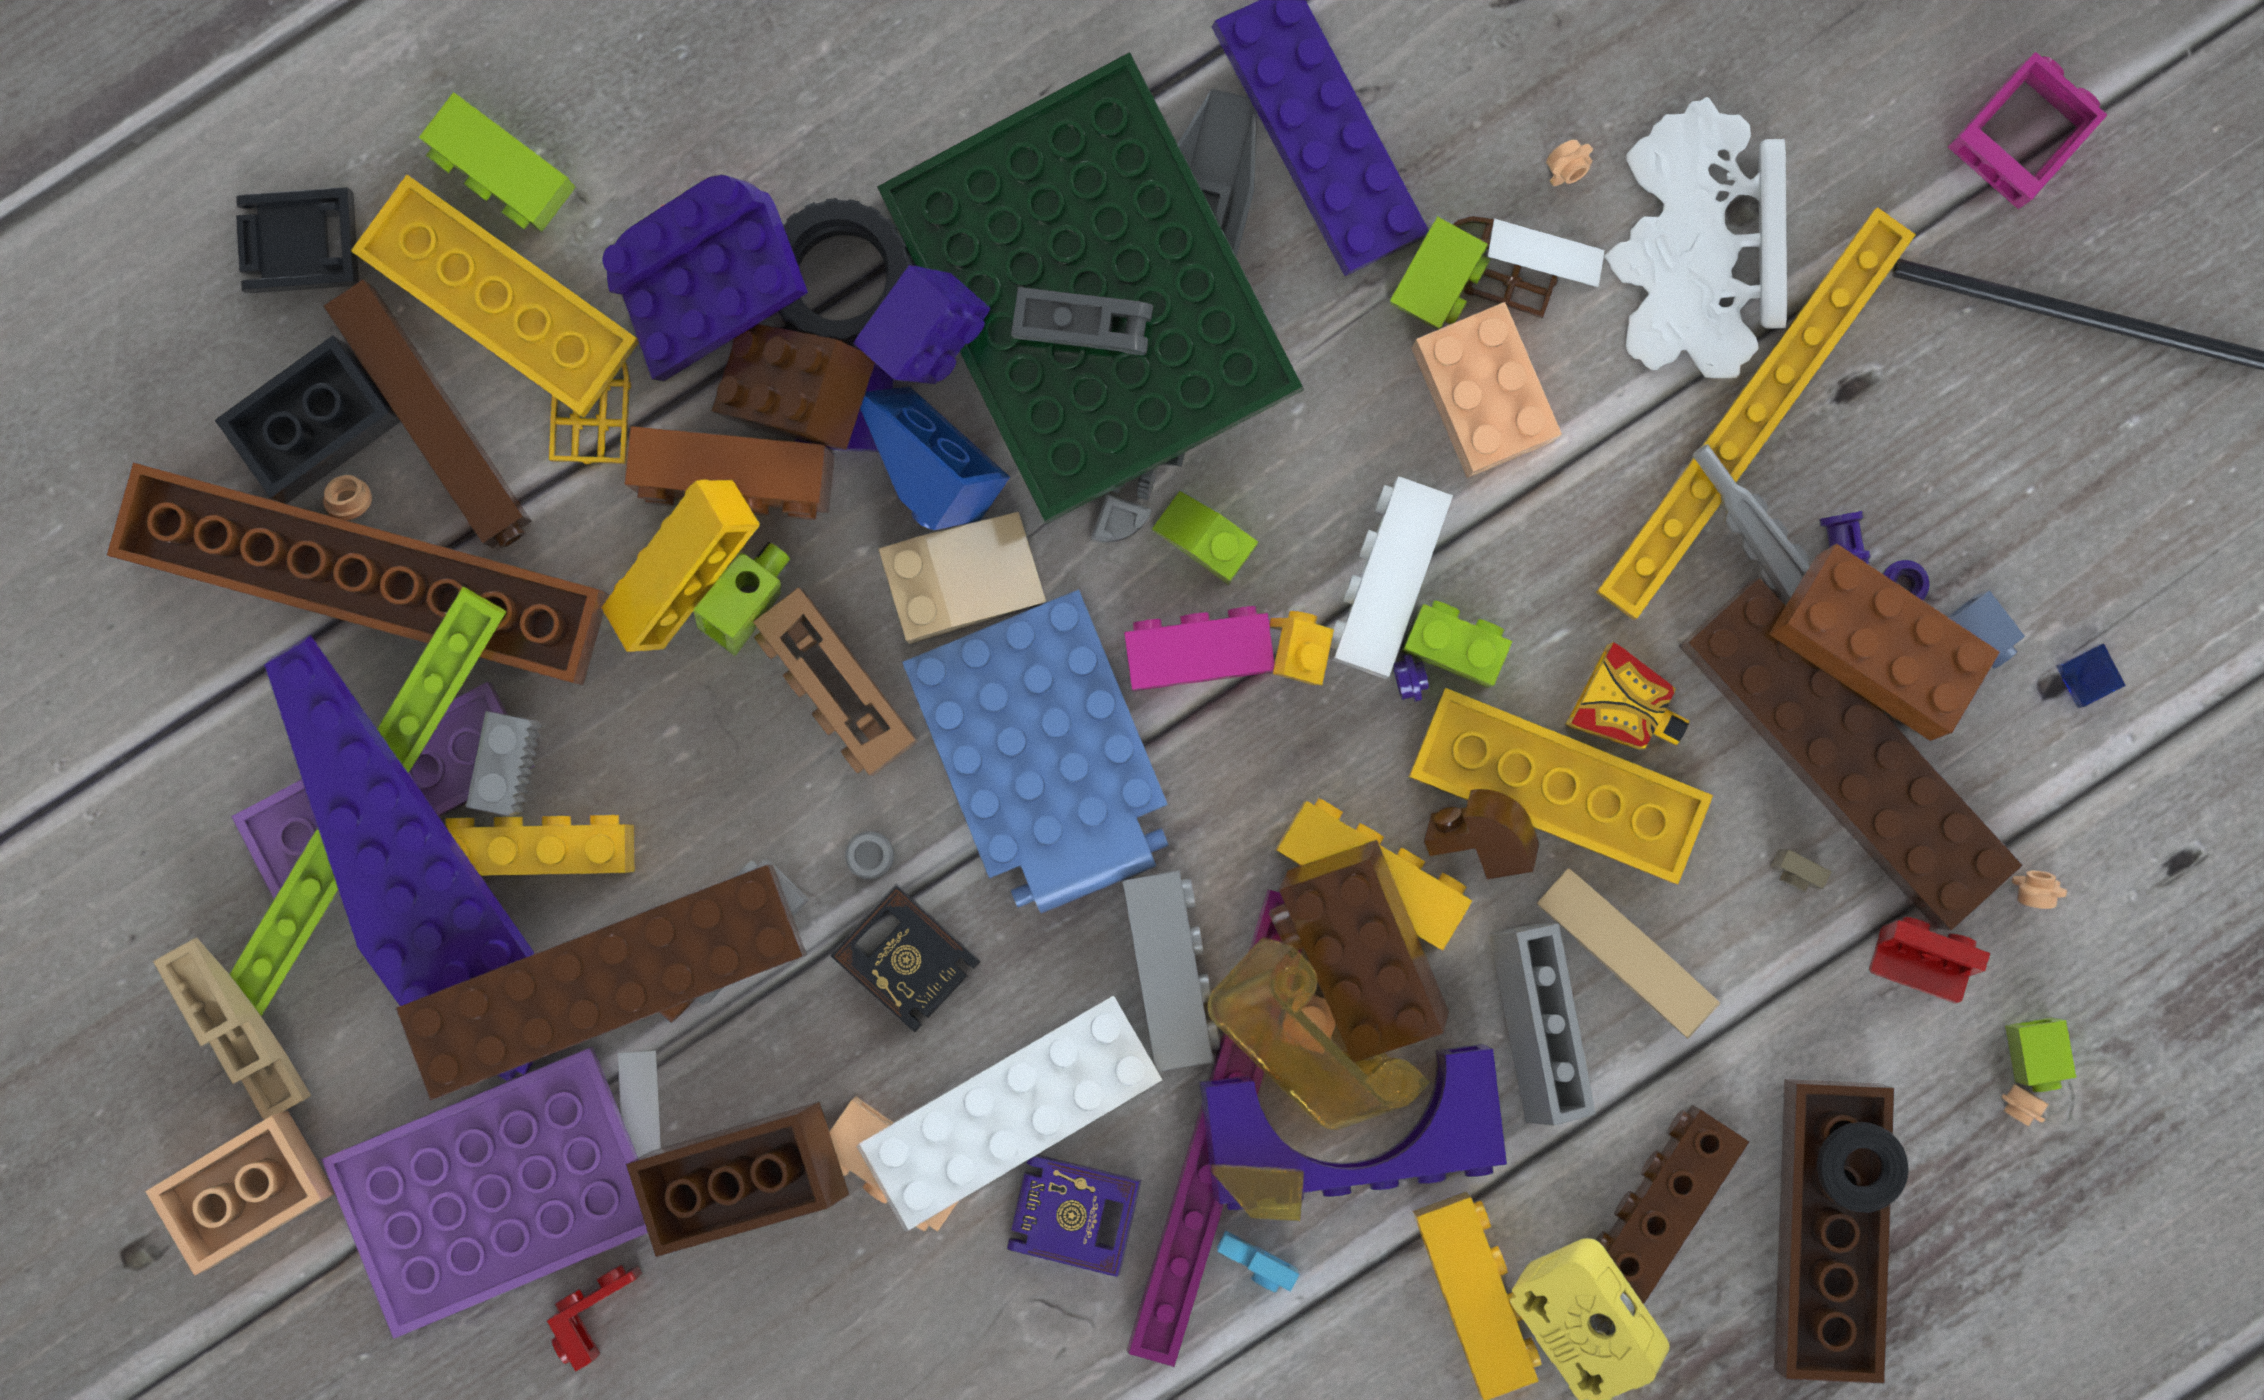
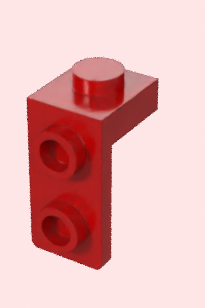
[547,1264,643,1372]

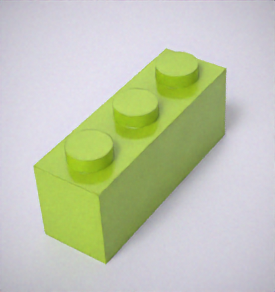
[419,92,576,232]

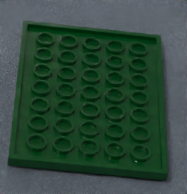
[877,52,1304,524]

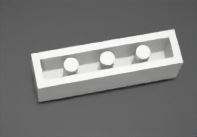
[1330,476,1453,679]

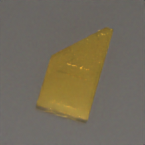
[1211,1164,1304,1221]

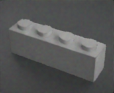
[1123,870,1221,1072]
[1489,923,1596,1125]

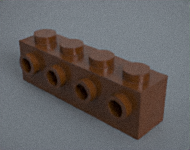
[1595,1105,1749,1305]

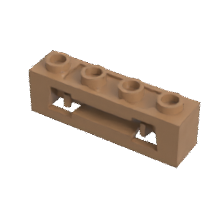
[753,587,919,776]

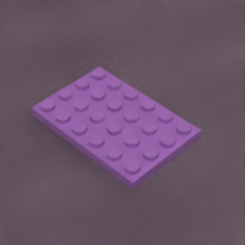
[321,1047,648,1339]

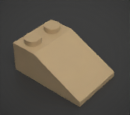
[878,512,1047,644]

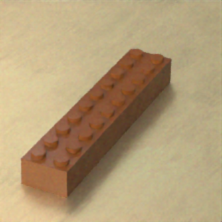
[106,462,609,686]

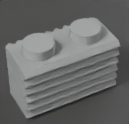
[466,711,542,816]

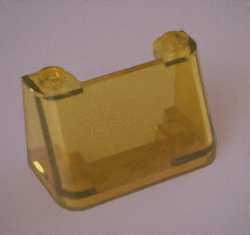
[1207,936,1430,1130]

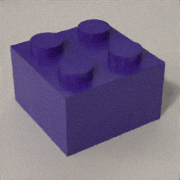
[853,265,991,384]

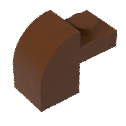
[1424,789,1539,879]

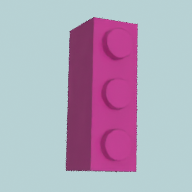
[1124,606,1275,692]

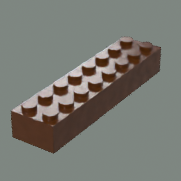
[1679,578,2023,931]
[396,864,807,1101]

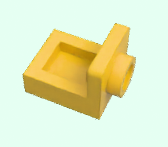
[1269,611,1334,685]

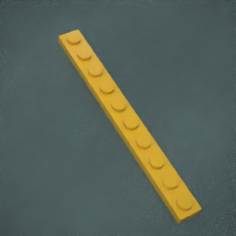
[1595,207,1916,620]

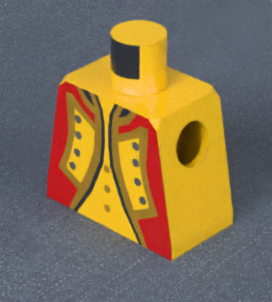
[1565,642,1690,750]

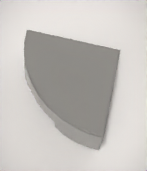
[1091,494,1152,543]

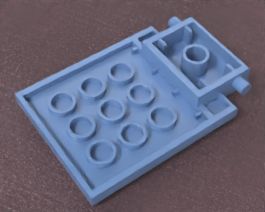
[902,589,1169,914]

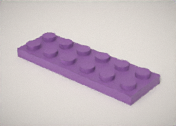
[231,682,535,899]

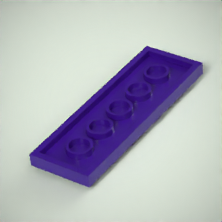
[1211,0,1429,276]

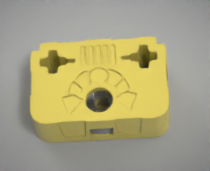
[1510,1238,1669,1400]

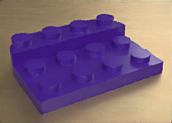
[602,175,808,381]

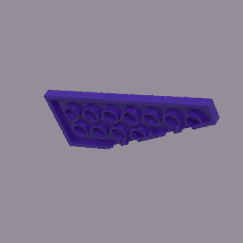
[264,635,535,1006]

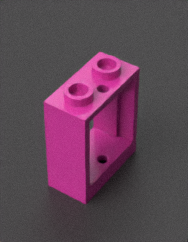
[1948,52,2107,209]

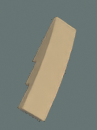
[1537,868,1720,1039]
[153,938,311,1120]

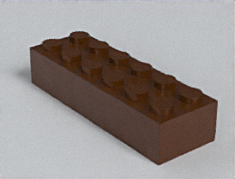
[1774,1079,1894,1384]

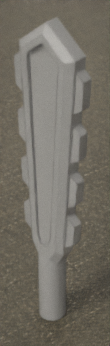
[1692,444,1809,606]

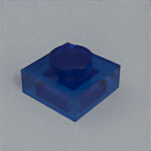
[2056,643,2126,708]

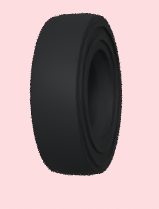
[1817,1122,1909,1212]

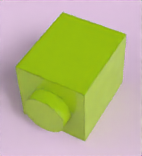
[2005,1017,2077,1092]

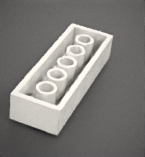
[856,995,1162,1231]

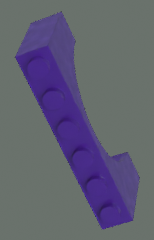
[1200,1044,1507,1210]

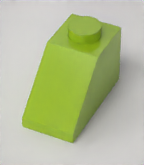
[1152,491,1258,585]

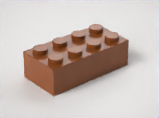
[625,426,835,520]
[1769,543,2000,741]

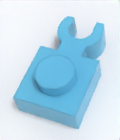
[1217,1230,1300,1293]

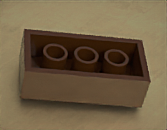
[1279,840,1449,1063]
[626,1101,849,1257]

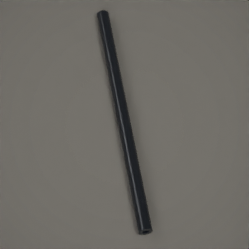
[1892,259,2264,370]

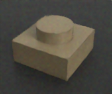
[1770,849,1832,893]

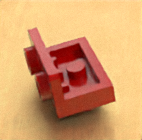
[1869,917,1991,1004]

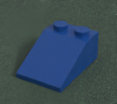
[860,386,1010,530]

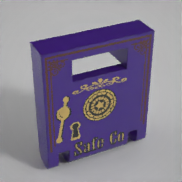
[1007,1155,1142,1277]

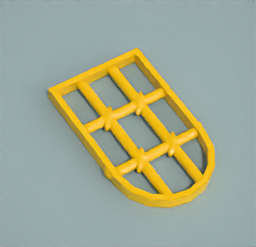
[549,361,631,464]

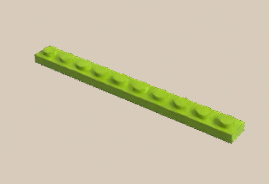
[229,587,506,1016]

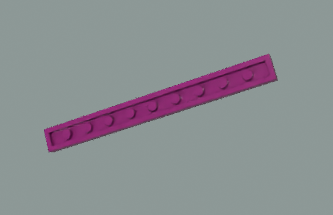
[1126,889,1302,1367]

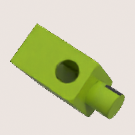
[693,542,790,656]

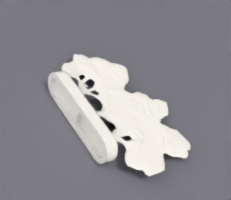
[1604,97,1787,378]

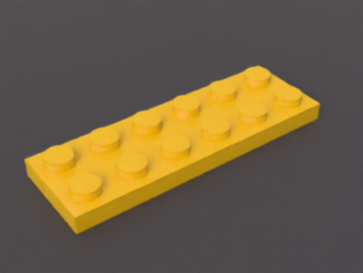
[351,174,639,418]
[1408,688,1713,885]

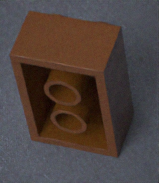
[711,324,875,450]

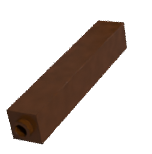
[323,280,532,548]

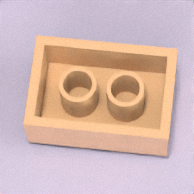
[1411,302,1562,478]
[145,1110,335,1276]

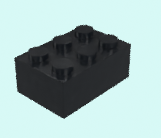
[215,335,401,504]

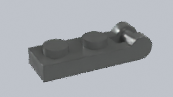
[1011,287,1153,355]

